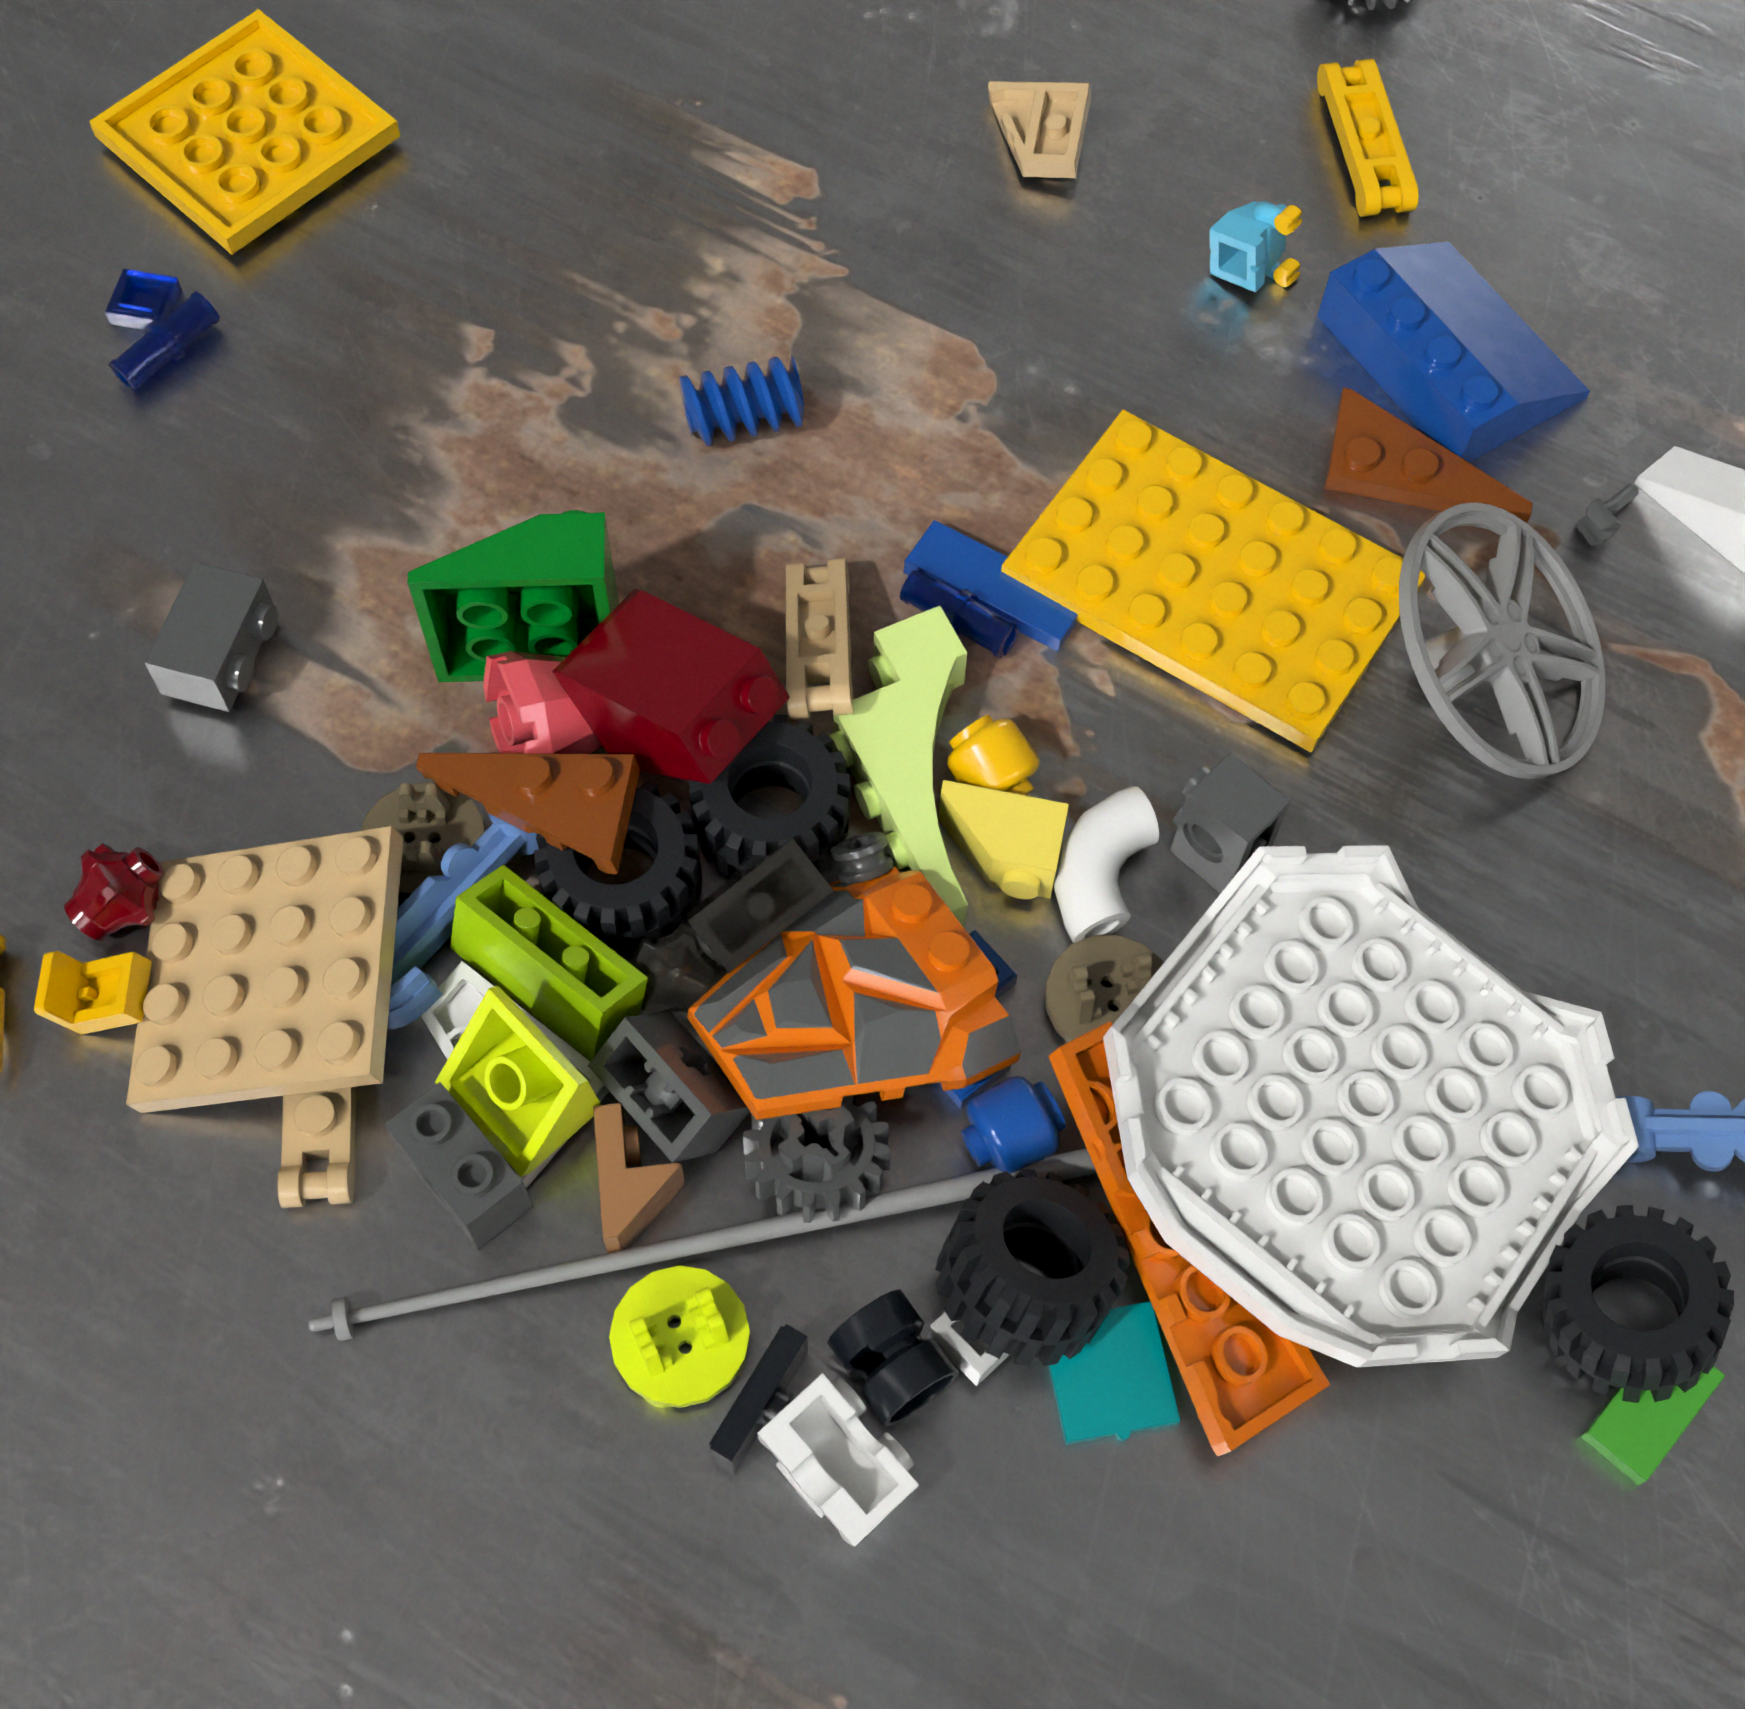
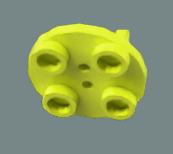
[609,1265,750,1408]

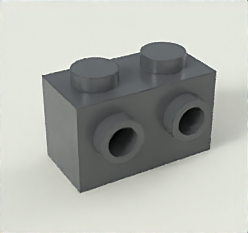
[144,561,278,712]

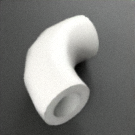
[1054,786,1159,943]

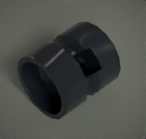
[827,1289,959,1427]

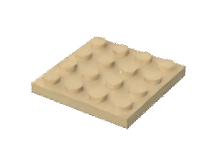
[126,826,404,1113]

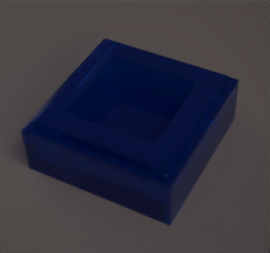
[105,269,182,333]

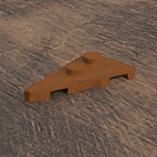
[1324,387,1533,523]
[415,753,640,874]

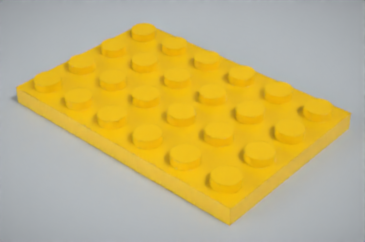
[1001,409,1426,753]

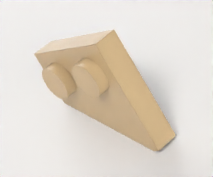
[988,81,1091,178]

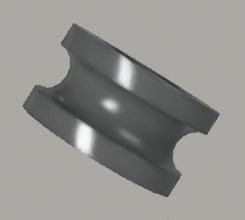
[830,832,895,884]

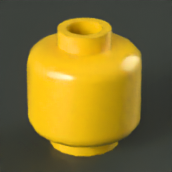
[947,714,1040,796]

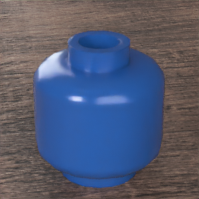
[960,1076,1066,1174]

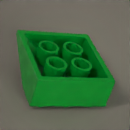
[407,510,619,683]

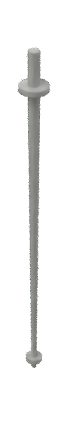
[308,1148,1097,1341]

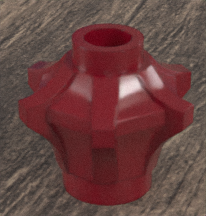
[64,843,164,941]

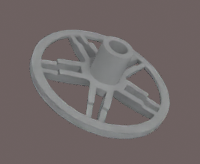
[1399,503,1605,779]

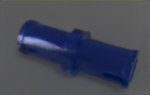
[109,291,220,392]
[900,567,1020,659]

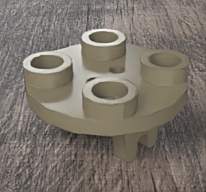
[360,782,485,898]
[1045,935,1164,1043]

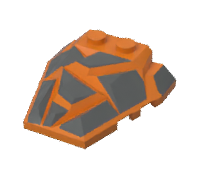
[687,867,1021,1120]

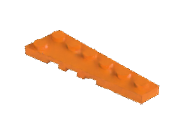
[1048,1021,1331,1457]

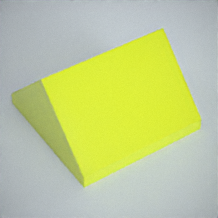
[435,985,601,1177]

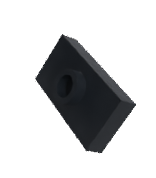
[709,1324,808,1475]

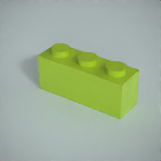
[450,865,648,1061]

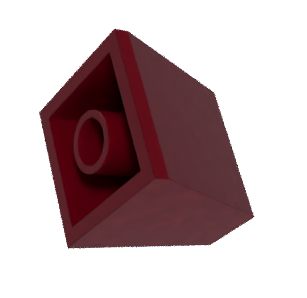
[552,589,790,784]

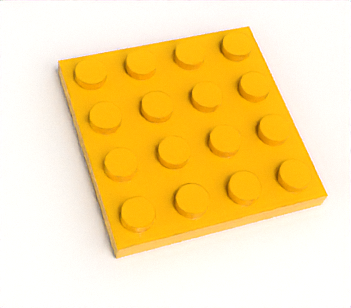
[89,9,400,255]

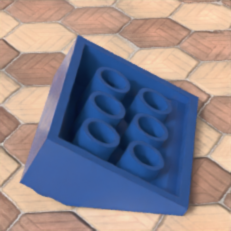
[1317,241,1590,463]

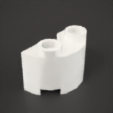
[757,1373,919,1547]

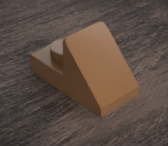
[593,1103,685,1253]

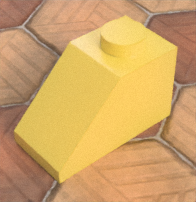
[938,780,1069,899]

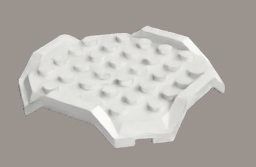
[1103,845,1639,1368]

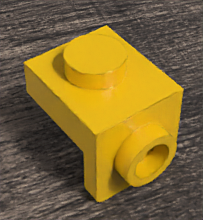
[34,951,152,1035]

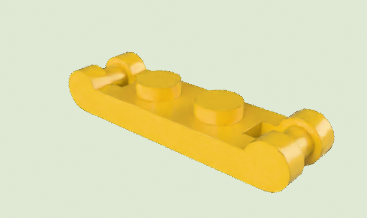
[1317,59,1419,217]

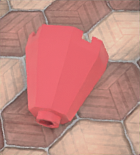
[483,651,602,754]

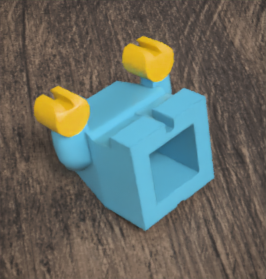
[1210,201,1302,293]

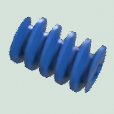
[679,354,804,446]

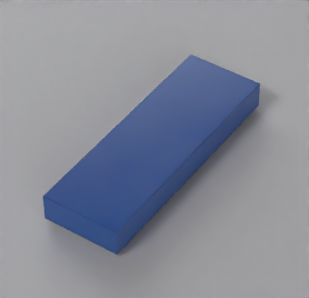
[903,520,1078,652]

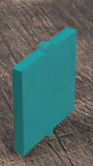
[1048,1301,1180,1445]

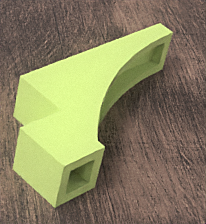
[828,606,968,929]

